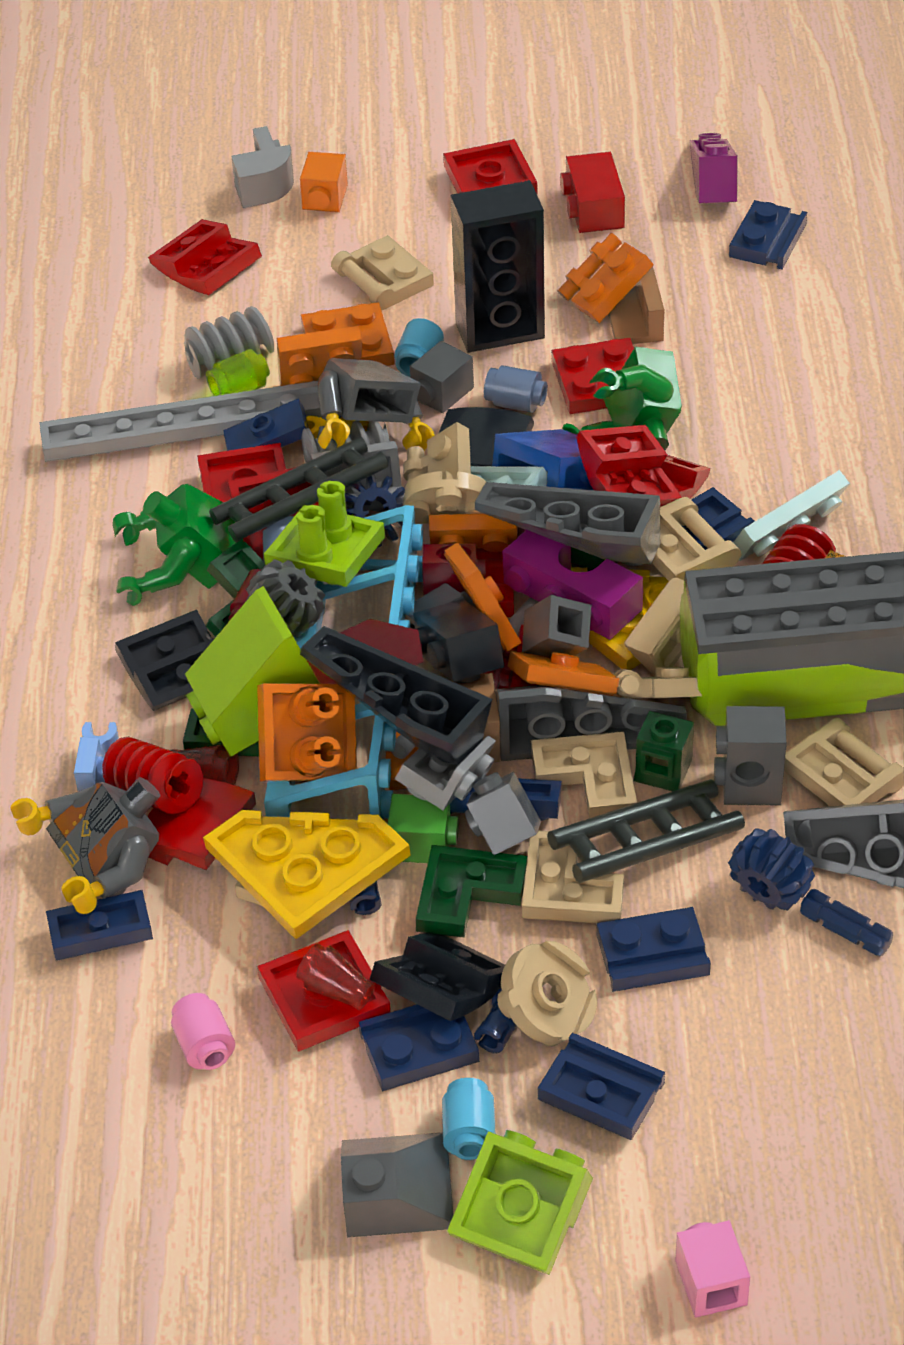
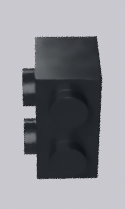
[413,599,504,683]

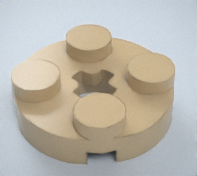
[403,471,486,524]
[497,941,597,1046]

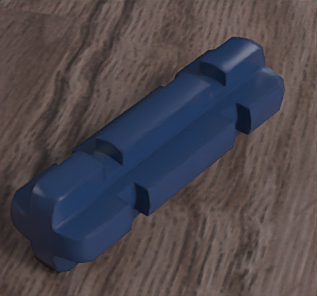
[800,889,893,956]

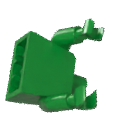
[562,347,682,450]
[112,484,236,606]

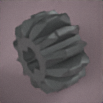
[246,559,325,638]

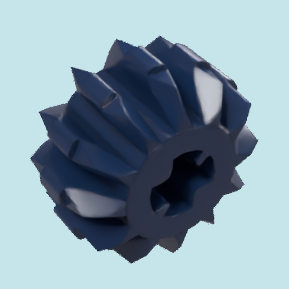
[345,475,405,548]
[728,828,815,911]

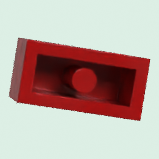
[560,151,625,233]

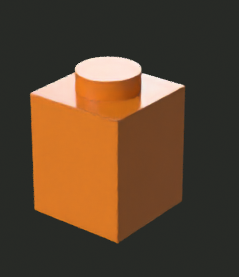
[300,151,348,212]

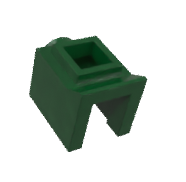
[633,711,694,792]

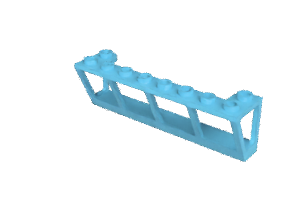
[264,505,423,820]

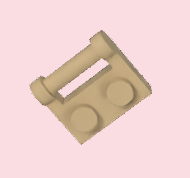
[331,235,434,310]
[652,497,741,581]
[784,718,904,807]

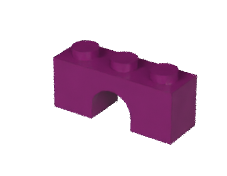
[503,530,643,640]

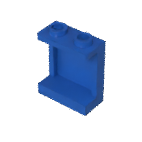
[492,429,593,490]

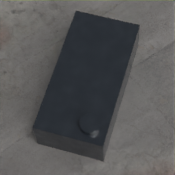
[450,180,545,353]

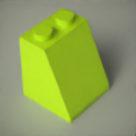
[185,586,320,756]

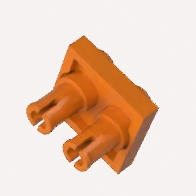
[257,683,357,782]

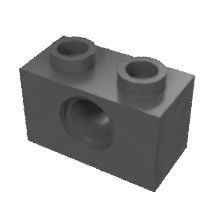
[714,706,787,805]

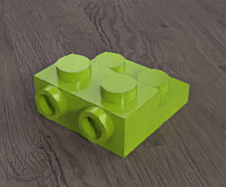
[447,1130,593,1275]

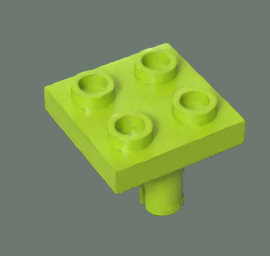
[264,481,385,587]

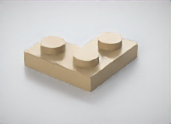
[531,732,637,818]
[522,830,624,923]

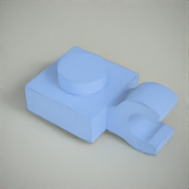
[74,722,119,791]

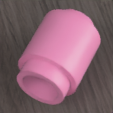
[171,993,235,1070]

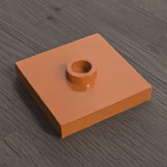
[444,542,521,651]
[507,651,619,696]

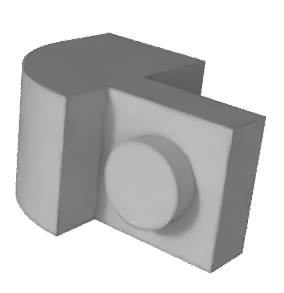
[231,126,294,208]

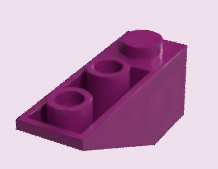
[690,133,738,203]

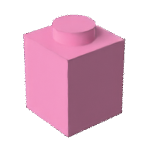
[675,1220,750,1318]

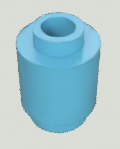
[394,318,444,377]
[442,1078,496,1160]

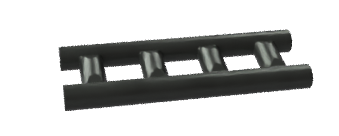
[209,437,389,542]
[547,779,745,883]

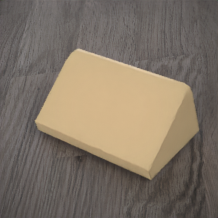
[625,578,684,676]

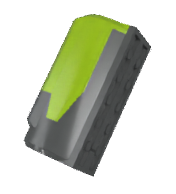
[680,551,904,726]

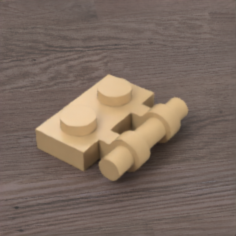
[403,422,471,525]
[613,667,702,698]

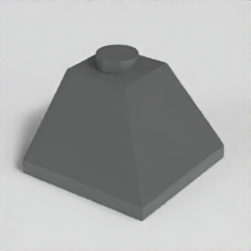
[341,1132,453,1238]

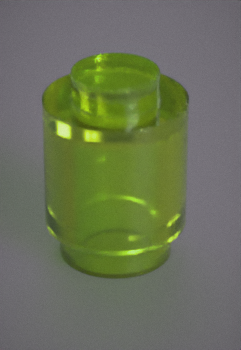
[206,349,270,396]

